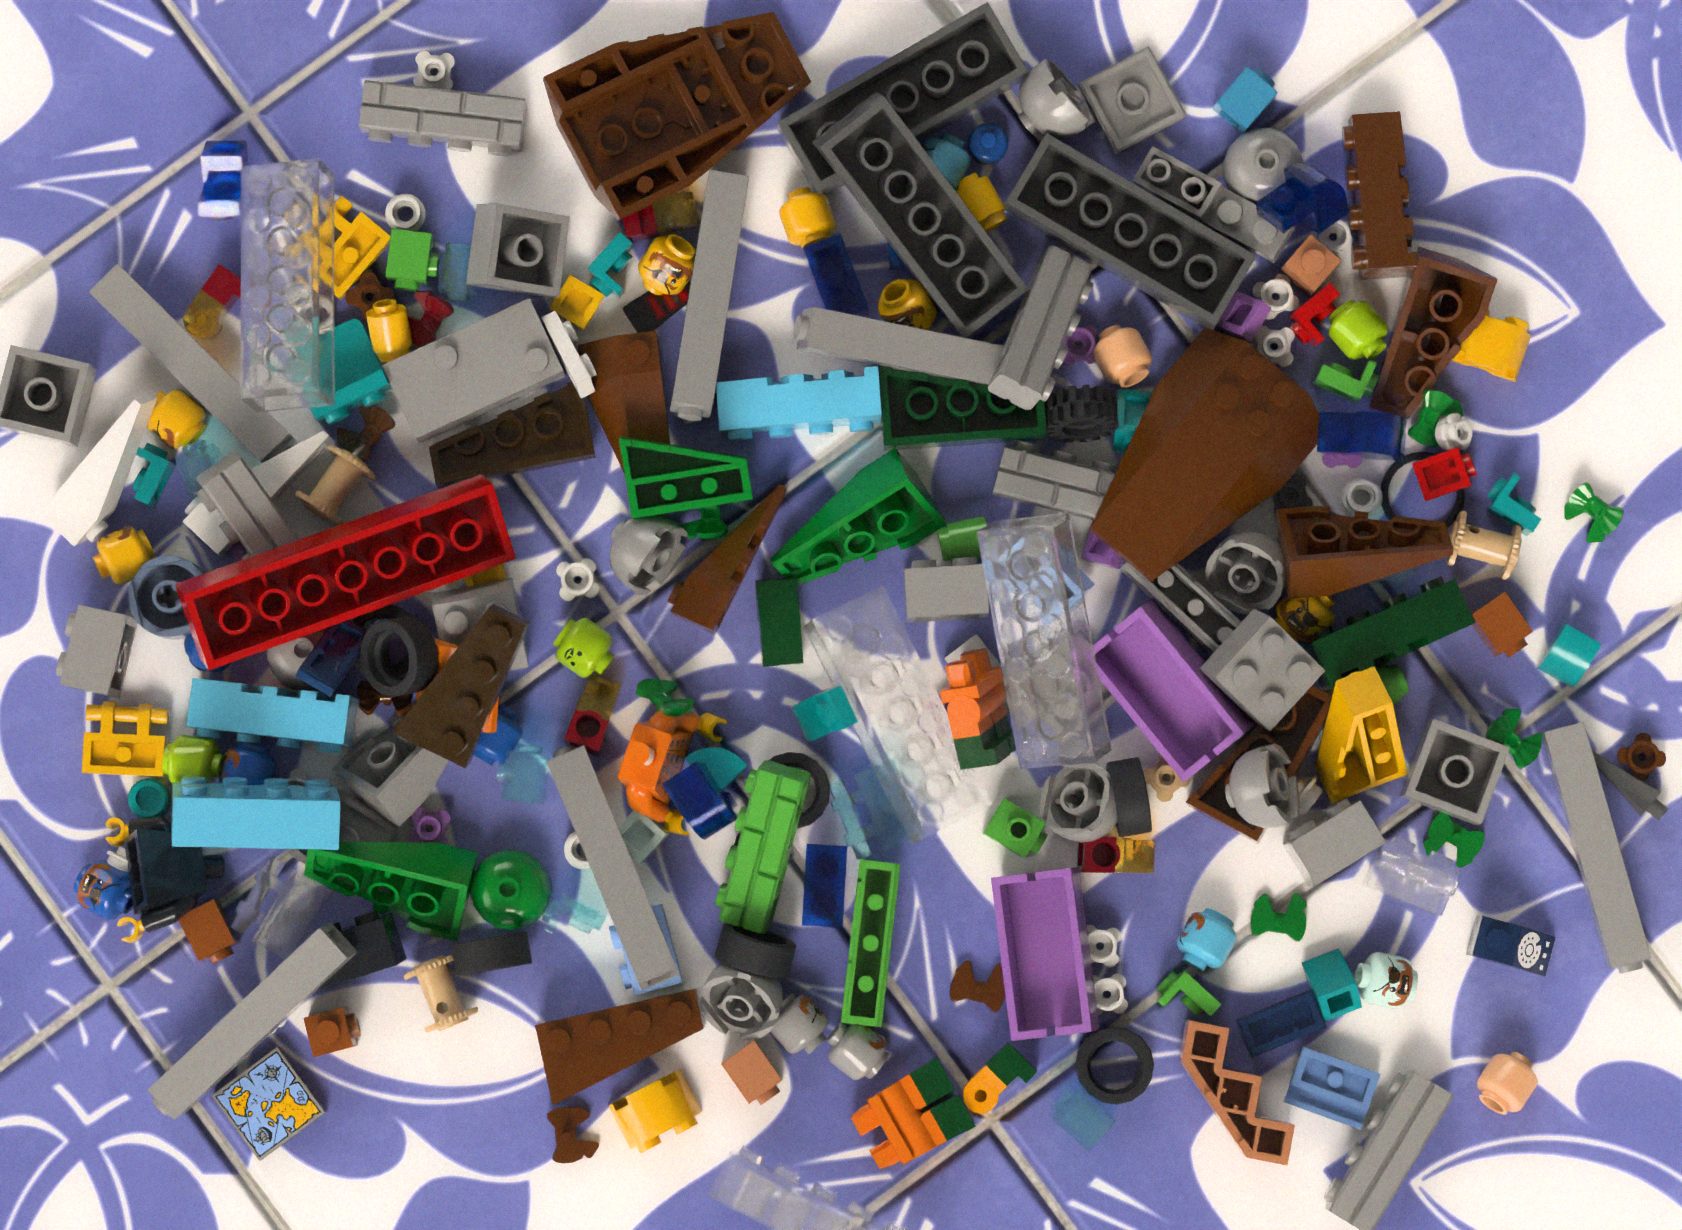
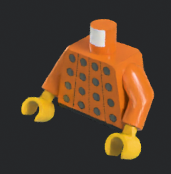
[618,709,727,836]

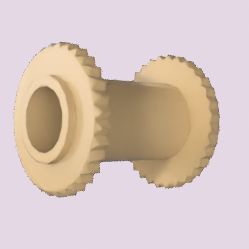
[295,445,376,526]
[1446,511,1522,580]
[403,954,478,1033]

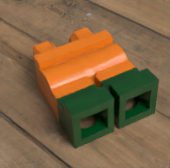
[940,648,1025,770]
[850,1057,976,1169]

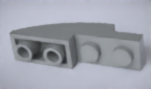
[1132,146,1295,263]

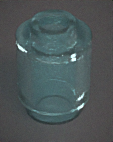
[438,243,479,303]

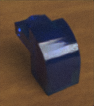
[198,140,249,221]
[1255,162,1349,234]
[1317,411,1407,461]
[663,762,738,840]

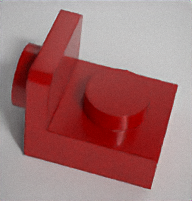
[1289,282,1341,348]
[1412,447,1477,502]

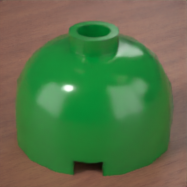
[470,849,552,930]

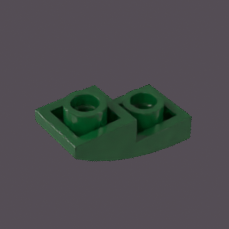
[755,577,803,667]

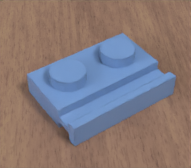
[1283,1046,1381,1130]

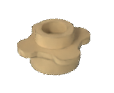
[1143,755,1191,802]

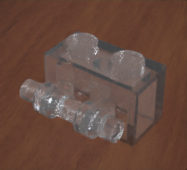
[1362,835,1460,916]
[230,856,334,960]

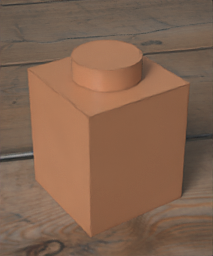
[1280,234,1341,297]
[721,1039,783,1105]

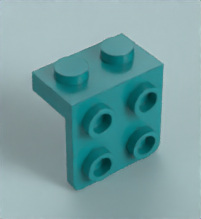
[288,319,393,425]

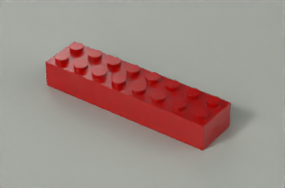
[175,474,516,670]

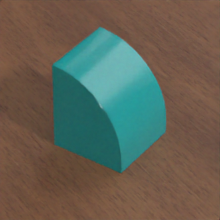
[1537,624,1602,688]
[684,747,748,795]
[1301,948,1362,1022]

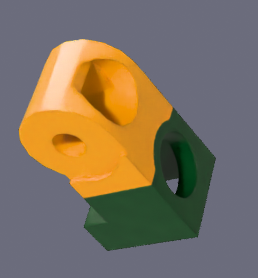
[963,1041,1037,1114]

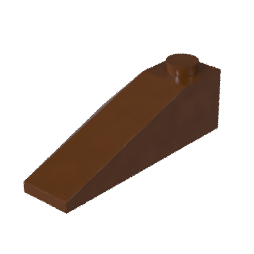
[1369,246,1498,419]
[578,331,671,475]
[667,485,787,635]
[1276,506,1454,599]

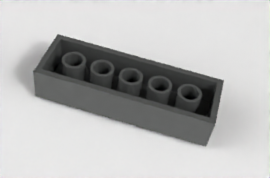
[777,2,1028,195]
[812,92,1029,338]
[1004,133,1257,330]

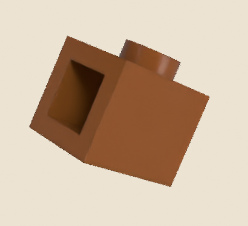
[303,1006,361,1057]

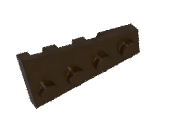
[429,381,596,489]
[392,604,530,768]

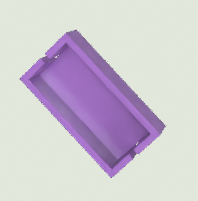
[1081,598,1255,782]
[991,867,1100,1041]

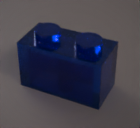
[803,233,869,317]
[802,844,847,928]

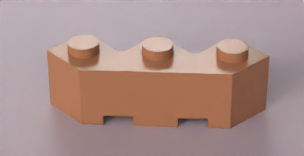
[1178,1020,1295,1166]

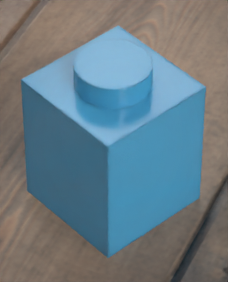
[1213,66,1278,134]

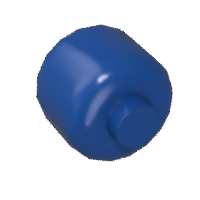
[968,123,1008,165]

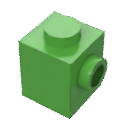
[386,229,440,292]
[982,798,1048,858]

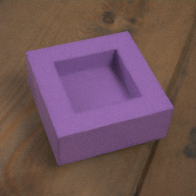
[1216,291,1271,343]
[1081,531,1123,569]

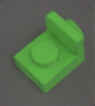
[1312,360,1379,404]
[1156,970,1222,1016]

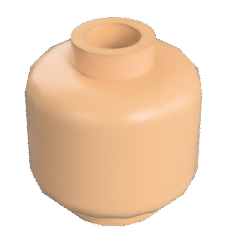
[1093,325,1153,388]
[1477,1052,1538,1115]

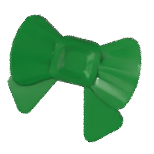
[1407,389,1463,447]
[1564,482,1624,543]
[680,505,728,540]
[636,678,695,717]
[1485,709,1542,769]
[1423,812,1485,868]
[1250,893,1307,942]

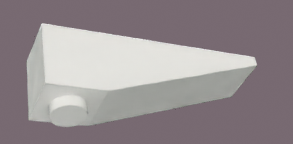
[40,392,158,547]
[182,430,333,557]

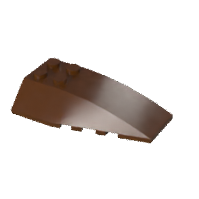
[543,12,811,221]
[1089,328,1327,582]

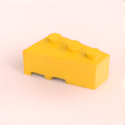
[1315,666,1407,803]

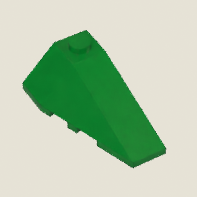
[770,448,947,585]
[304,842,478,942]

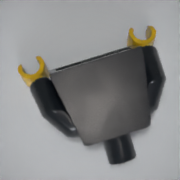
[105,816,225,943]

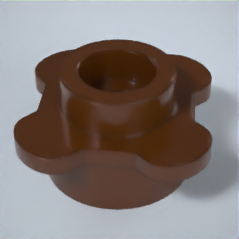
[345,272,394,320]
[1617,733,1666,781]

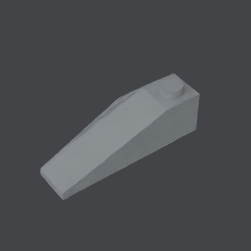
[331,714,449,827]

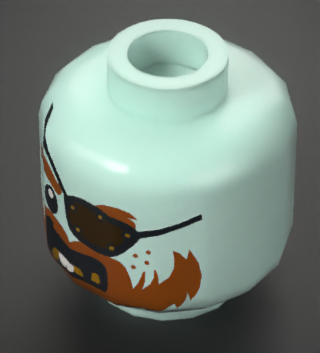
[1354,952,1418,1009]

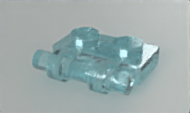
[830,759,922,860]

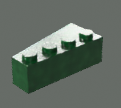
[878,366,1047,451]
[1303,576,1475,691]

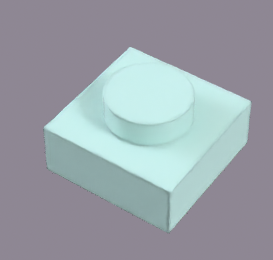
[619,810,669,864]

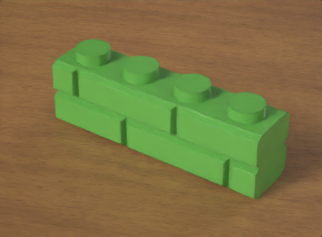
[715,760,811,934]
[841,859,901,1027]

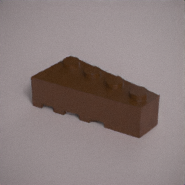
[1342,111,1418,280]
[1186,685,1332,845]
[535,988,705,1106]

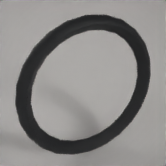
[1380,452,1465,529]

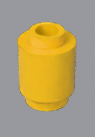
[956,173,1008,233]
[366,299,413,362]

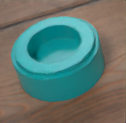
[128,778,170,818]

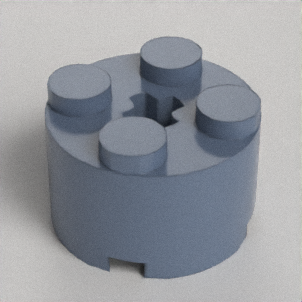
[128,555,205,640]

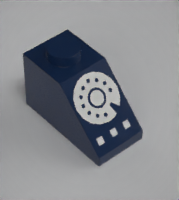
[1466,916,1556,976]

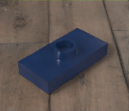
[296,620,367,697]
[1235,989,1327,1058]

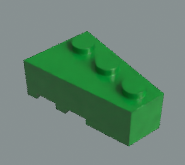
[619,436,753,519]

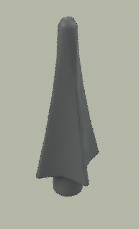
[1592,750,1669,821]

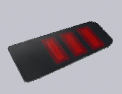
[622,281,691,333]

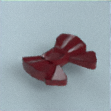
[407,290,454,348]

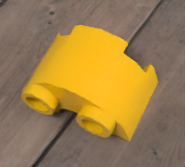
[1451,310,1531,382]
[608,1068,702,1154]

